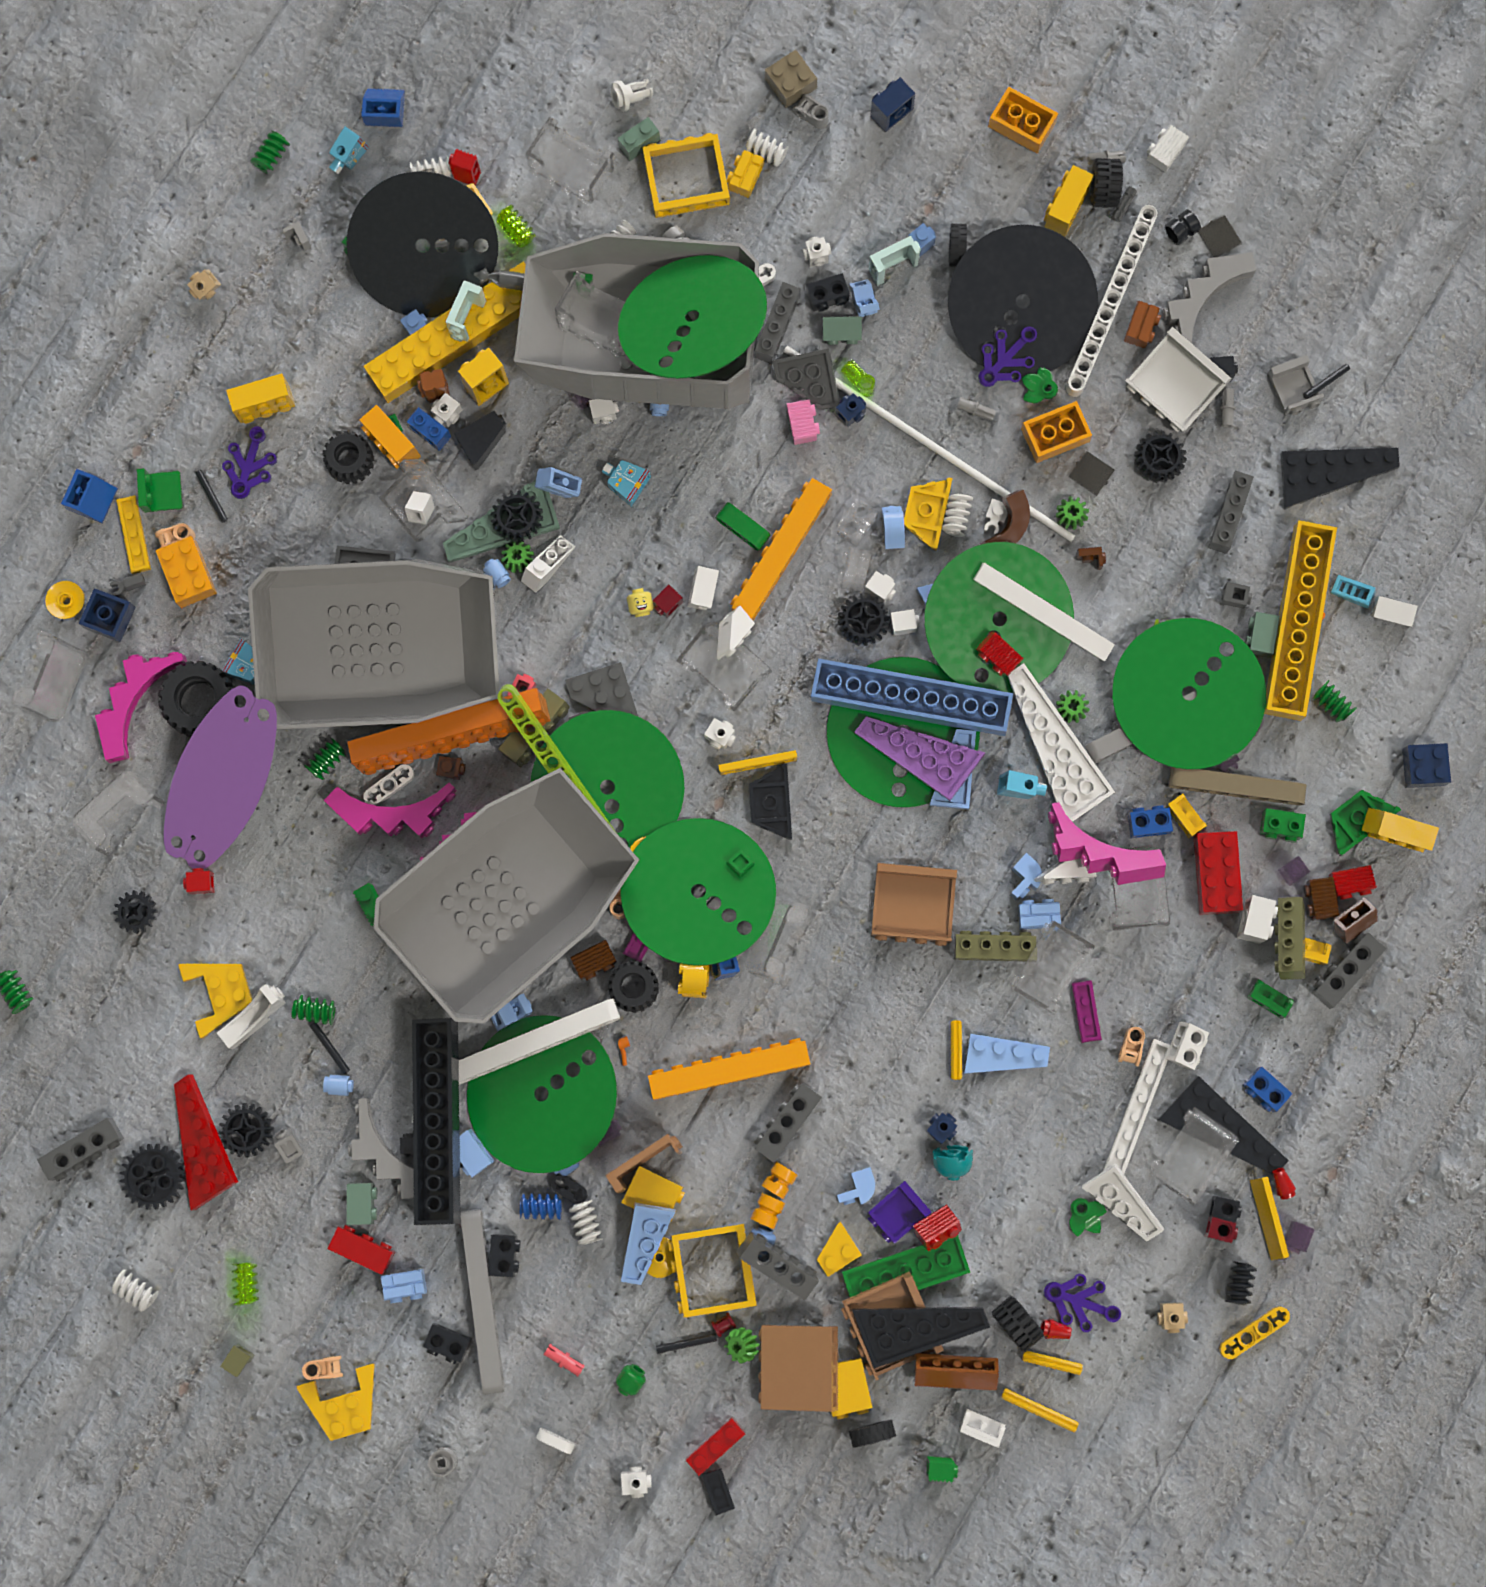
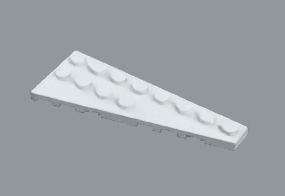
[1007,663,1115,822]

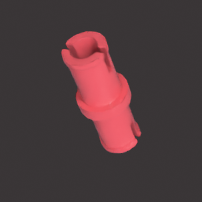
[543,1344,585,1377]

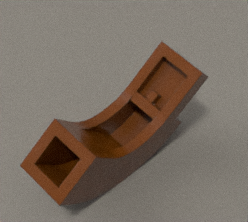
[980,489,1030,545]

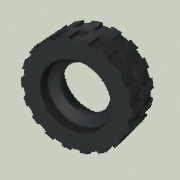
[949,223,967,267]
[849,1419,896,1448]

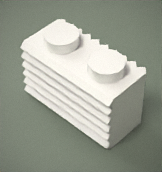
[1147,125,1189,173]

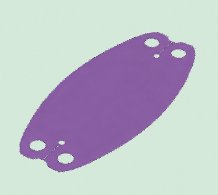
[164,685,277,869]

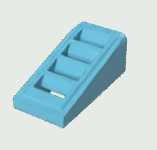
[1331,575,1376,609]

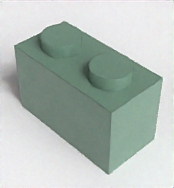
[617,117,660,161]
[823,316,862,345]
[1245,612,1280,658]
[347,1183,378,1225]

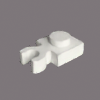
[984,499,1007,536]

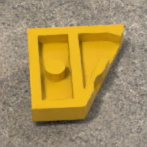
[817,1221,862,1277]

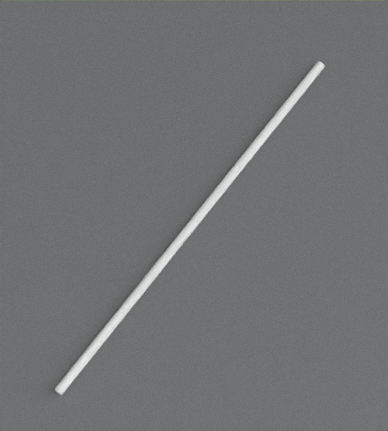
[784,346,1075,542]

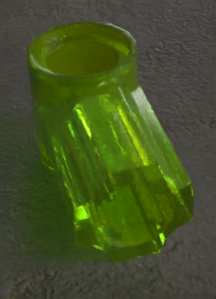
[841,359,875,397]

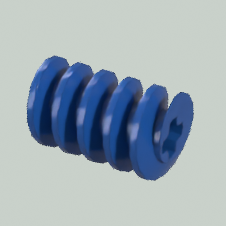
[520,1194,562,1220]

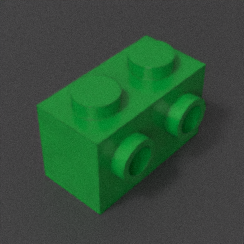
[1260,808,1306,843]

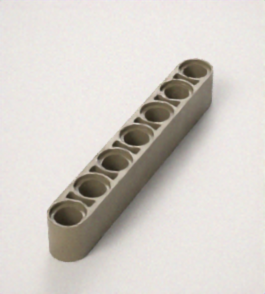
[1168,767,1307,805]

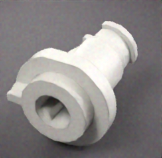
[610,79,653,112]

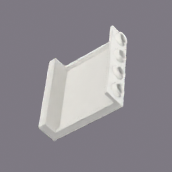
[1125,327,1232,432]

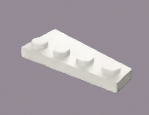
[1082,1164,1164,1241]

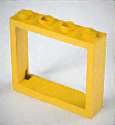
[643,133,730,218]
[668,1224,757,1318]

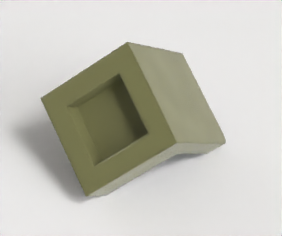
[220,1344,255,1377]

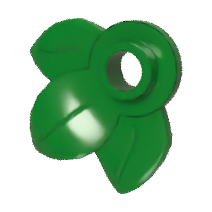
[1022,367,1058,404]
[1069,1198,1107,1236]

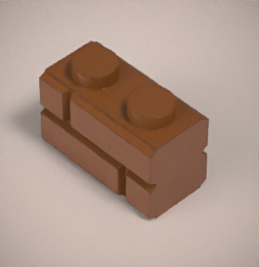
[1124,301,1161,348]
[417,369,450,403]

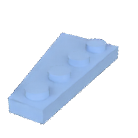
[929,729,976,810]
[964,1034,1050,1074]
[621,1203,676,1285]

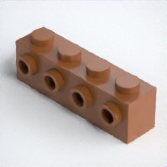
[914,1354,999,1391]

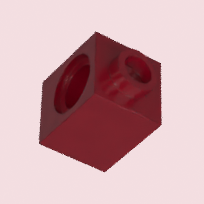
[652,584,683,618]
[1204,1217,1238,1243]

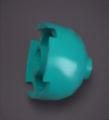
[932,1145,973,1181]

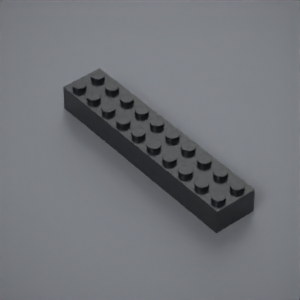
[412,1018,461,1225]

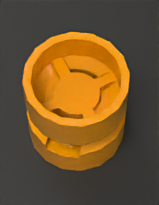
[761,1161,798,1199]
[750,1193,785,1229]

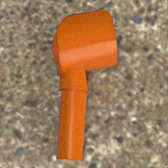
[618,1036,630,1066]

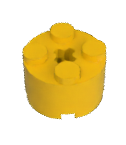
[678,963,710,999]

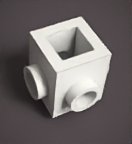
[803,237,831,267]
[431,393,463,427]
[704,718,736,750]
[621,1467,652,1498]

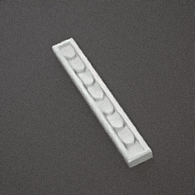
[973,563,1115,661]
[1102,1039,1170,1174]

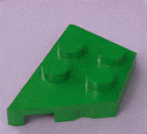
[1329,790,1401,856]

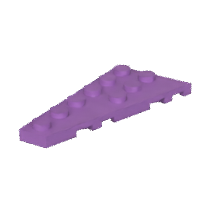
[854,717,985,801]

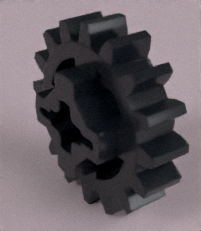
[113,890,158,934]

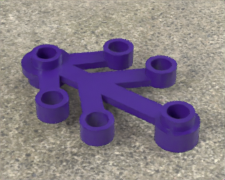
[978,327,1037,387]
[222,426,277,499]
[1044,1273,1121,1332]

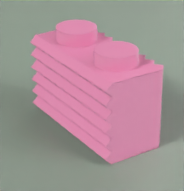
[787,399,820,445]

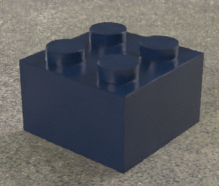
[870,77,916,133]
[79,588,136,642]
[1402,743,1451,788]

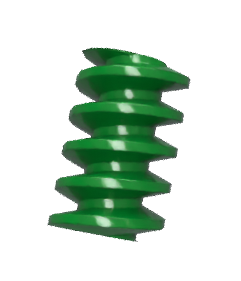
[250,131,290,174]
[1313,680,1357,723]
[303,737,347,780]
[0,970,34,1015]
[291,995,336,1026]

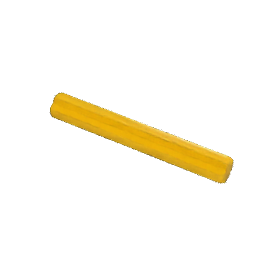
[1001,1388,1079,1432]

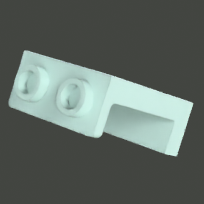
[868,236,921,286]
[446,280,486,342]

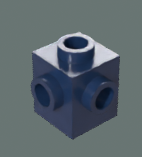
[835,393,866,427]
[926,1112,957,1145]

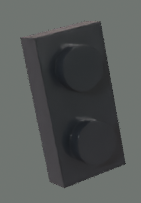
[702,1468,735,1516]

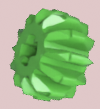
[1056,496,1089,530]
[501,541,534,574]
[1056,690,1090,723]
[724,1327,760,1363]

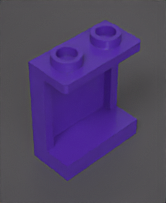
[867,1181,931,1244]

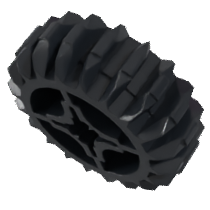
[1134,431,1187,483]
[491,490,544,543]
[837,594,890,646]
[218,1103,274,1158]

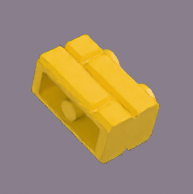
[727,150,764,198]

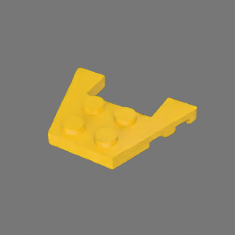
[178,964,253,1039]
[296,1363,375,1441]

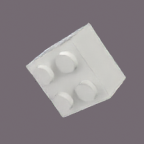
[1237,895,1278,944]

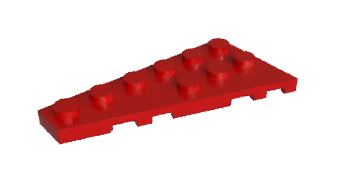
[174,1074,238,1211]

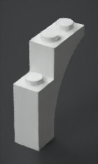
[217,984,286,1050]

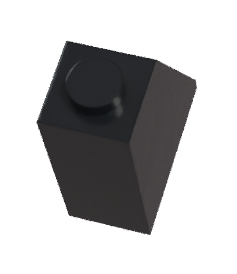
[454,411,506,471]

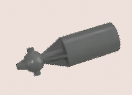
[474,268,525,291]

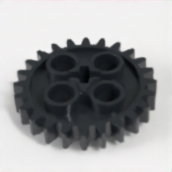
[119,1144,186,1210]

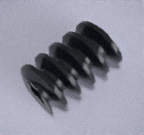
[1225,1261,1257,1305]

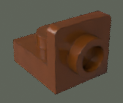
[1076,547,1106,570]
[436,756,466,780]

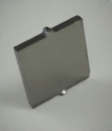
[1198,215,1242,258]
[1069,451,1115,496]

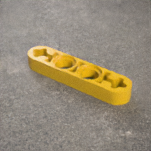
[1219,1306,1290,1359]

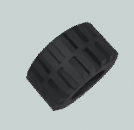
[1090,158,1123,208]
[323,431,375,484]
[608,961,659,1013]
[992,1296,1044,1352]

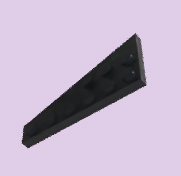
[1281,448,1400,510]
[1157,1076,1289,1175]
[852,1307,990,1368]

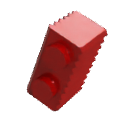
[448,149,481,186]
[976,632,1024,676]
[1329,865,1377,900]
[913,1204,962,1251]

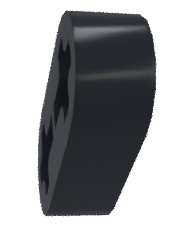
[551,1175,588,1204]

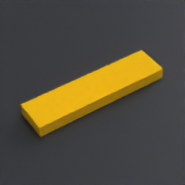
[116,495,151,574]
[718,750,797,775]
[1250,1177,1289,1260]

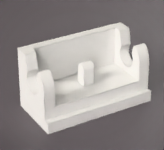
[687,566,719,610]
[1371,596,1418,627]
[959,1409,1005,1448]

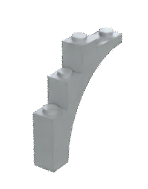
[1163,252,1256,343]
[348,1098,414,1199]

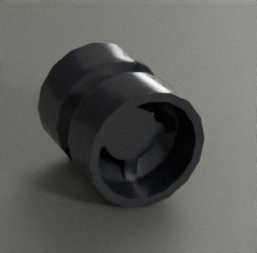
[1164,209,1201,245]

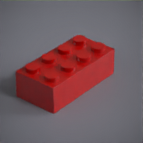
[1193,831,1243,915]

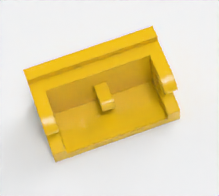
[1165,794,1207,839]
[1305,938,1331,966]

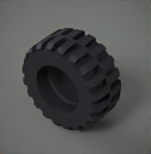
[158,661,238,738]

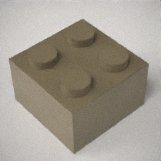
[765,49,817,108]

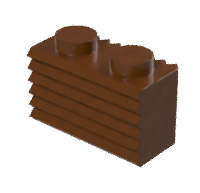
[1304,877,1340,921]
[1334,898,1378,944]
[570,940,617,981]

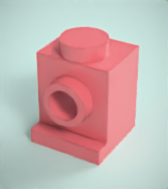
[507,674,536,696]

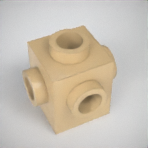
[187,269,221,300]
[1157,1303,1188,1333]

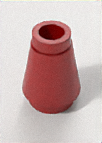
[1273,1168,1296,1200]
[1040,1319,1072,1339]

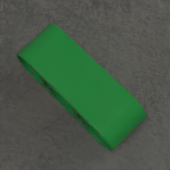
[715,502,771,551]

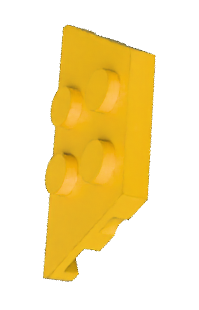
[904,478,953,551]

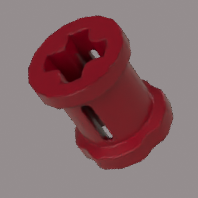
[711,1312,737,1338]

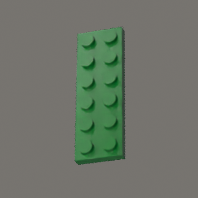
[842,1235,971,1297]

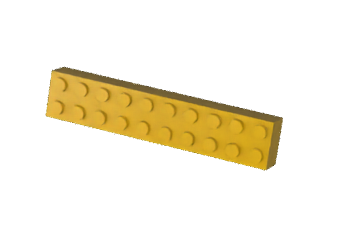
[363,261,526,403]
[1264,520,1337,721]

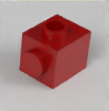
[183,868,215,894]

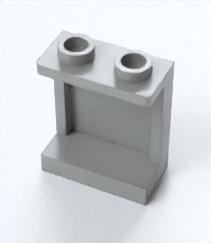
[1268,355,1324,415]

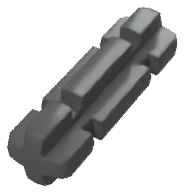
[1111,186,1137,222]

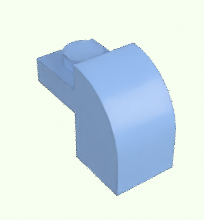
[849,279,880,317]
[882,506,905,549]
[1010,853,1042,900]
[491,993,532,1031]
[836,1167,875,1206]

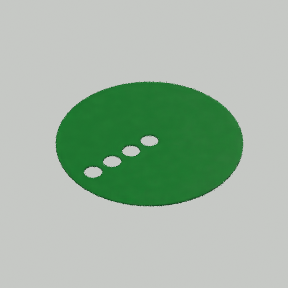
[618,255,767,379]
[924,542,1074,694]
[1112,618,1266,769]
[827,657,980,808]
[530,710,685,848]
[621,818,776,965]
[467,1015,617,1173]

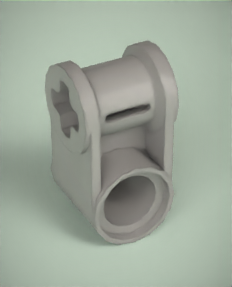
[792,94,829,129]

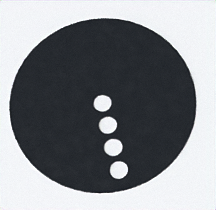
[347,171,499,318]
[948,225,1098,377]

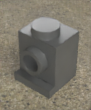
[1220,582,1252,609]

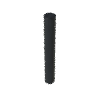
[1303,364,1350,399]
[195,470,228,523]
[310,1022,350,1075]
[656,1333,717,1354]

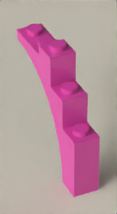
[95,652,187,764]
[324,783,457,839]
[1048,802,1166,885]

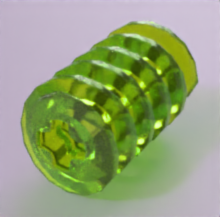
[496,204,536,248]
[231,1262,259,1306]

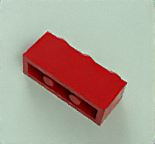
[327,1224,395,1275]
[686,1416,746,1476]

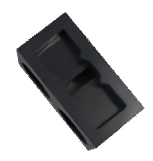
[806,273,850,312]
[1208,1196,1242,1242]
[488,1234,521,1277]
[423,1323,472,1364]

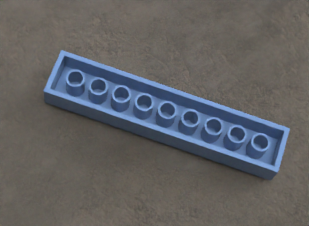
[811,658,1013,736]

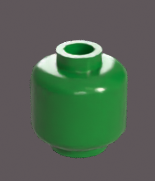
[616,1364,646,1396]

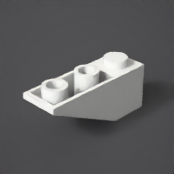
[521,535,575,593]
[717,606,755,660]
[1034,859,1097,885]

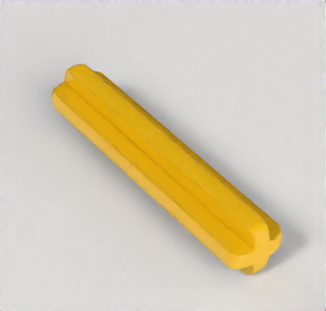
[951,1020,962,1080]
[1022,1351,1083,1375]

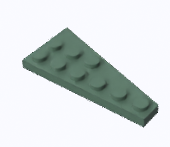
[443,480,560,563]

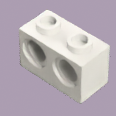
[1165,1022,1209,1070]

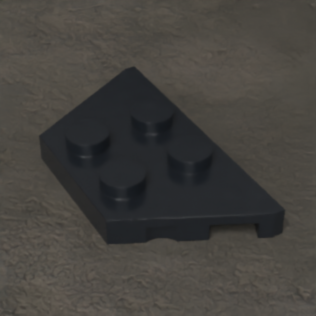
[749,763,792,840]

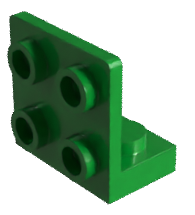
[137,468,183,513]

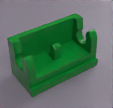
[1247,979,1294,1019]

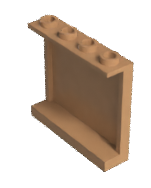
[871,863,957,946]
[605,1134,683,1193]
[841,1272,944,1380]
[758,1324,838,1412]

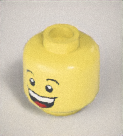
[627,588,654,618]

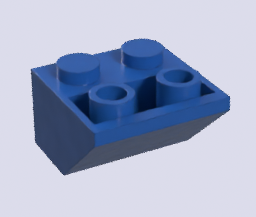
[361,89,405,127]
[61,469,118,524]

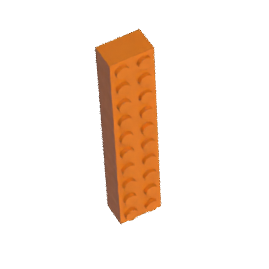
[347,688,551,775]

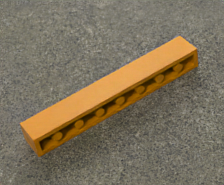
[730,478,832,621]
[648,1038,811,1100]

